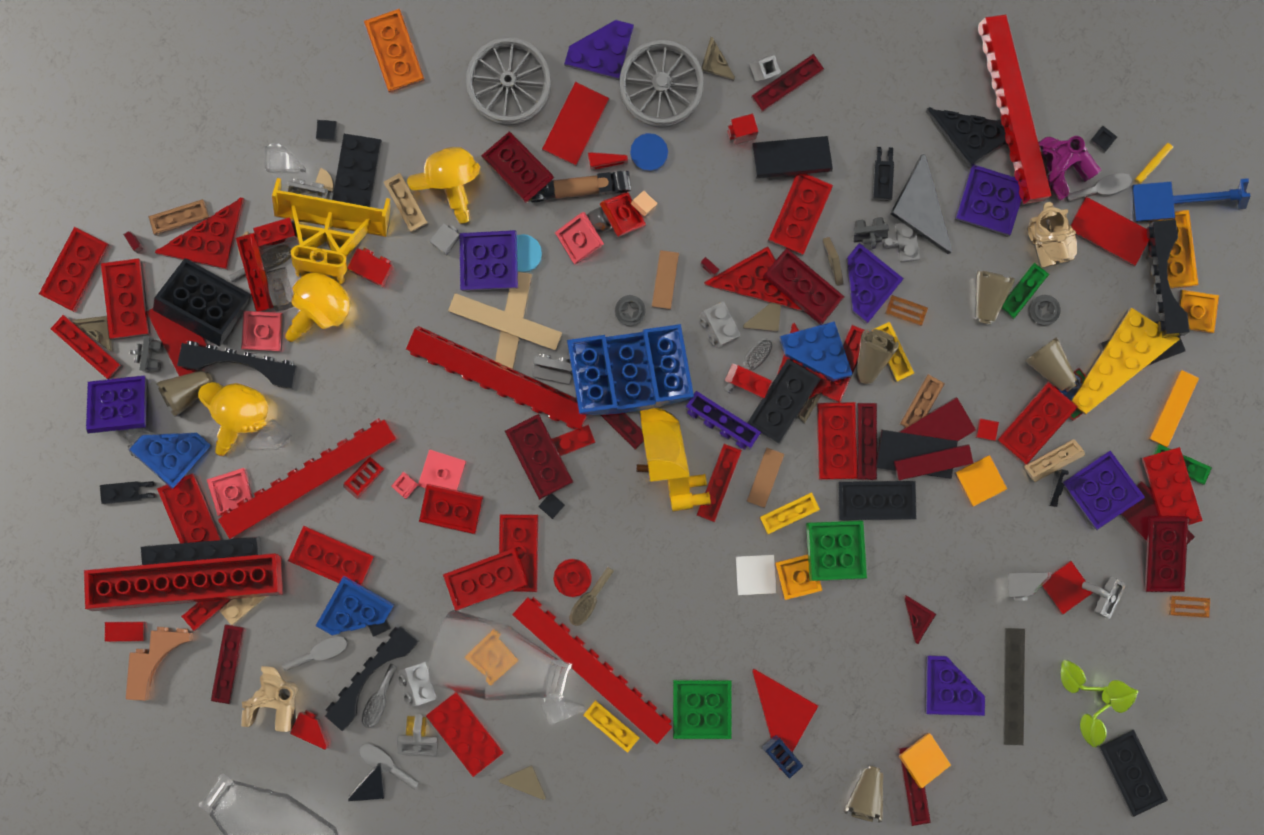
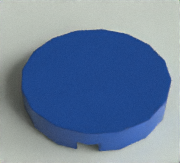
[630,133,668,172]

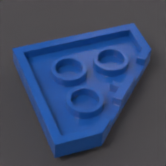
[779,321,852,381]
[128,433,211,489]
[316,576,394,635]

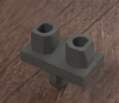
[853,217,889,249]
[130,336,163,373]

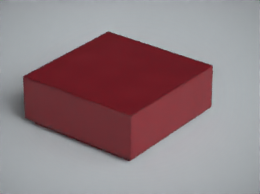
[123,231,143,253]
[700,257,720,277]

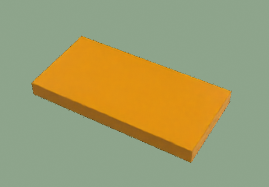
[1151,210,1199,289]

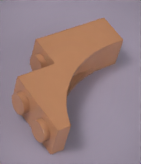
[126,627,193,701]

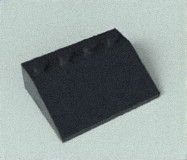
[153,258,251,347]

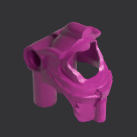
[1038,136,1102,201]

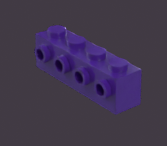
[685,391,761,450]

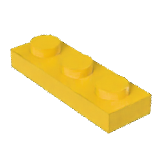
[872,322,914,382]
[759,492,820,534]
[583,700,640,753]

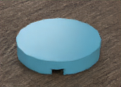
[517,234,542,272]

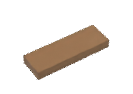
[148,199,209,235]
[652,250,679,310]
[900,374,945,427]
[747,447,784,508]

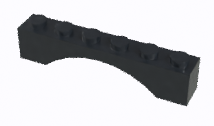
[1147,219,1190,338]
[177,341,298,390]
[141,536,262,565]
[325,626,419,731]

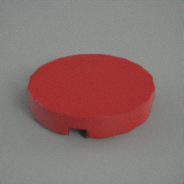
[553,559,592,597]

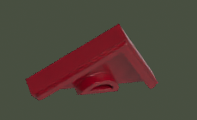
[904,595,936,644]

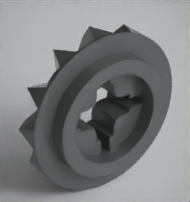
[615,295,645,326]
[1029,295,1061,326]

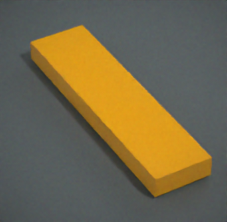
[1149,370,1199,447]

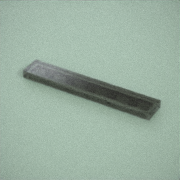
[1003,628,1025,745]

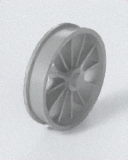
[466,38,551,124]
[620,40,704,127]

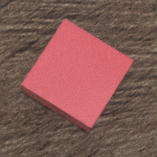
[391,472,418,499]

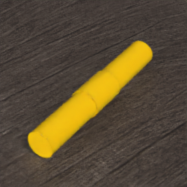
[1135,143,1173,184]

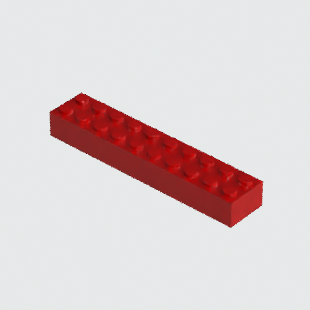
[84,553,283,611]

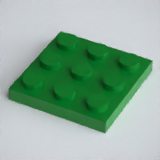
[806,521,867,581]
[673,680,732,739]

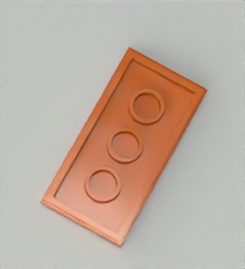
[364,9,424,93]

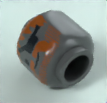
[587,207,612,234]

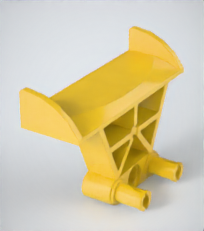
[272,178,390,284]
[640,408,711,512]

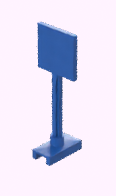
[1133,178,1251,222]

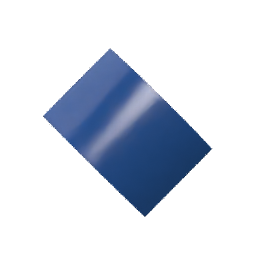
[567,324,694,415]

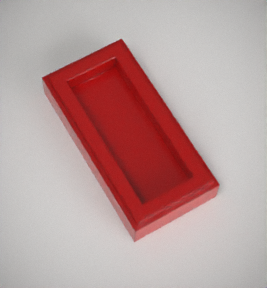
[105,622,145,642]

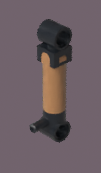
[527,171,631,203]

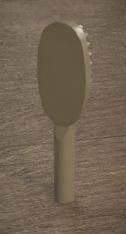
[569,567,614,626]

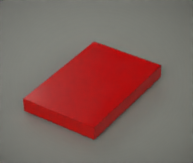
[419,484,484,534]

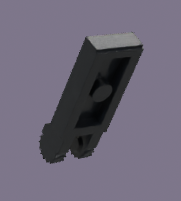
[873,147,894,200]
[100,481,155,504]

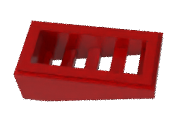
[588,152,628,170]
[343,457,384,499]

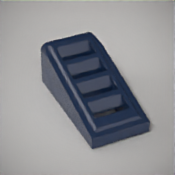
[762,735,803,779]

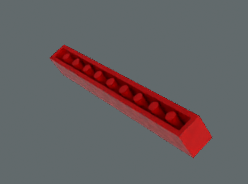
[978,14,1052,205]
[406,326,587,430]
[218,418,397,539]
[512,597,672,744]

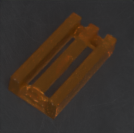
[885,295,928,326]
[1169,596,1210,618]

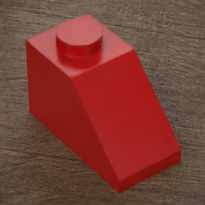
[290,710,329,750]

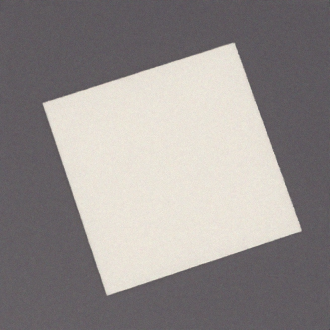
[736,555,776,595]

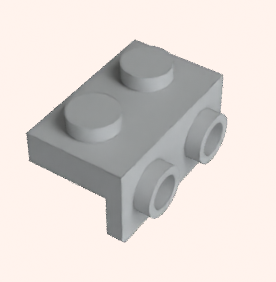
[287,178,328,199]
[700,301,741,348]
[532,354,572,384]
[397,662,437,708]

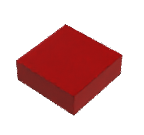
[976,418,999,441]

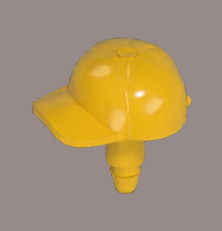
[407,147,480,224]
[285,272,350,342]
[198,382,268,456]

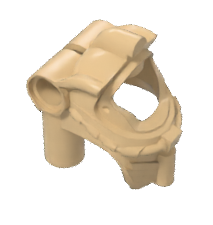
[1028,202,1077,268]
[241,666,298,732]

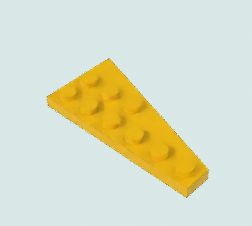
[1071,308,1180,414]

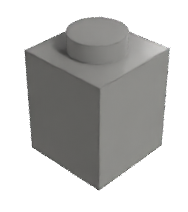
[749,55,781,81]
[430,223,459,255]

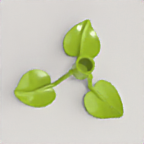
[1061,660,1138,748]

